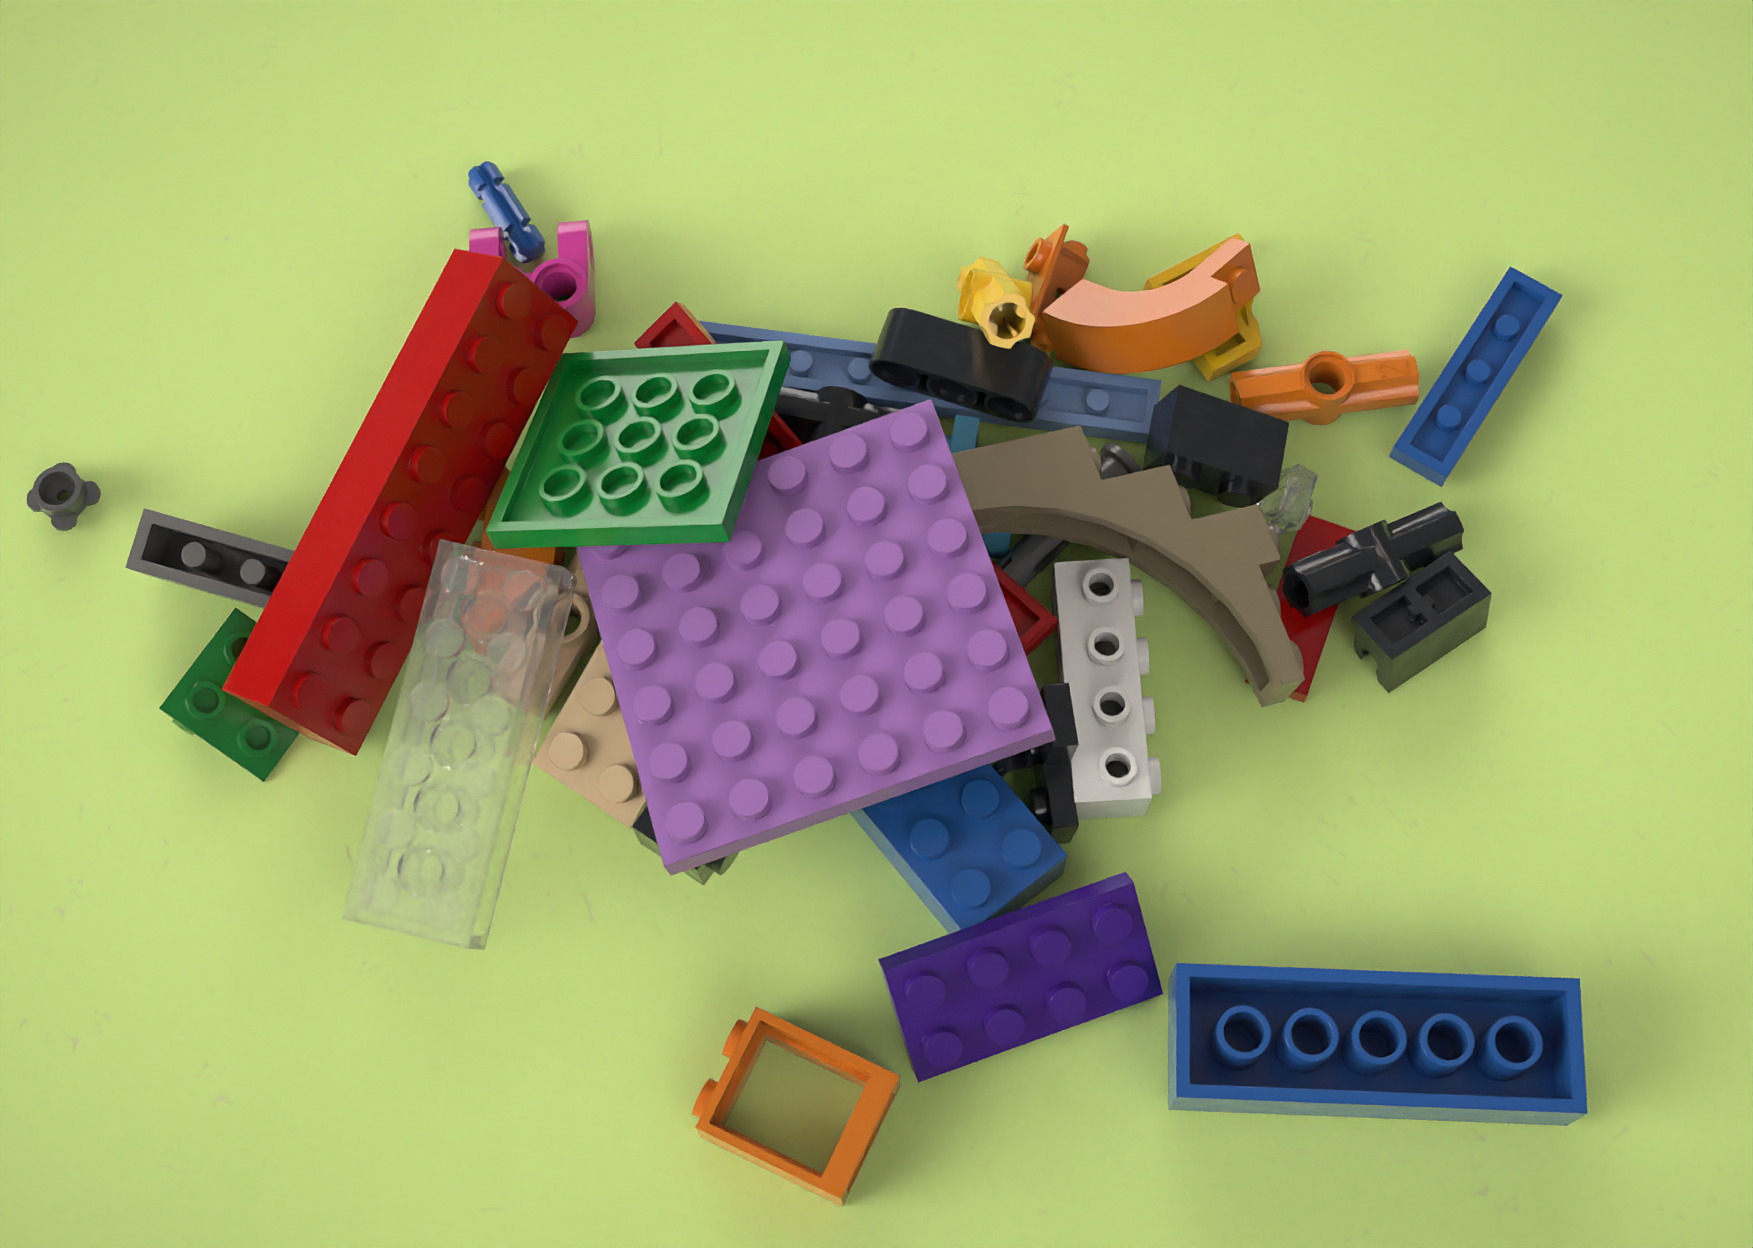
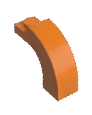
[1042,237,1260,374]

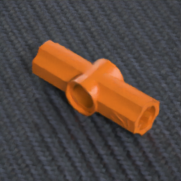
[1229,349,1419,425]

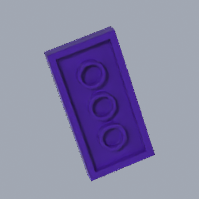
[878,872,1163,1083]

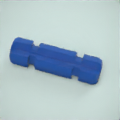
[468,161,545,263]

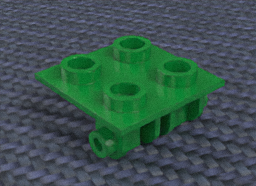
[159,607,299,782]

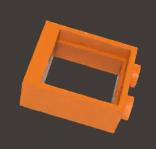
[692,1007,900,1207]

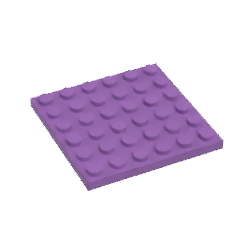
[576,399,1056,876]

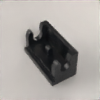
[1351,551,1492,693]

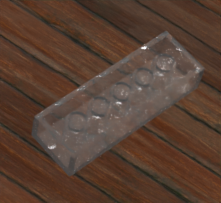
[342,539,578,950]

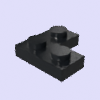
[1028,683,1079,844]

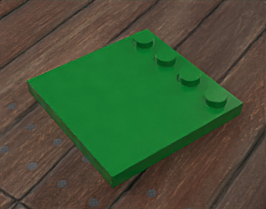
[485,340,791,549]

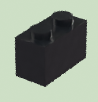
[1142,385,1289,508]

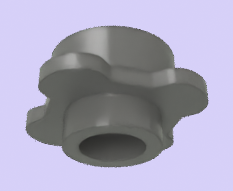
[26,462,101,531]

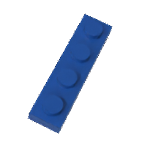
[1389,266,1563,487]

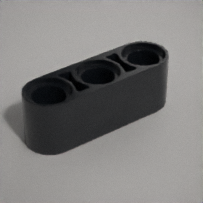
[868,308,1054,423]

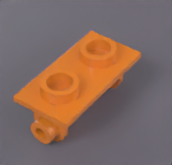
[1023,224,1090,353]

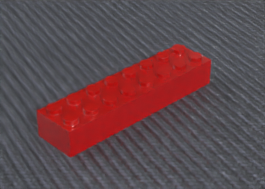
[222,249,579,756]

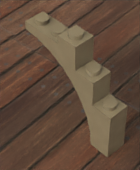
[952,425,1305,707]

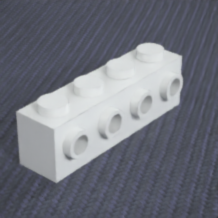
[1050,558,1161,819]

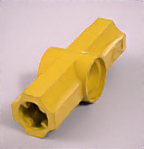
[956,257,1036,349]

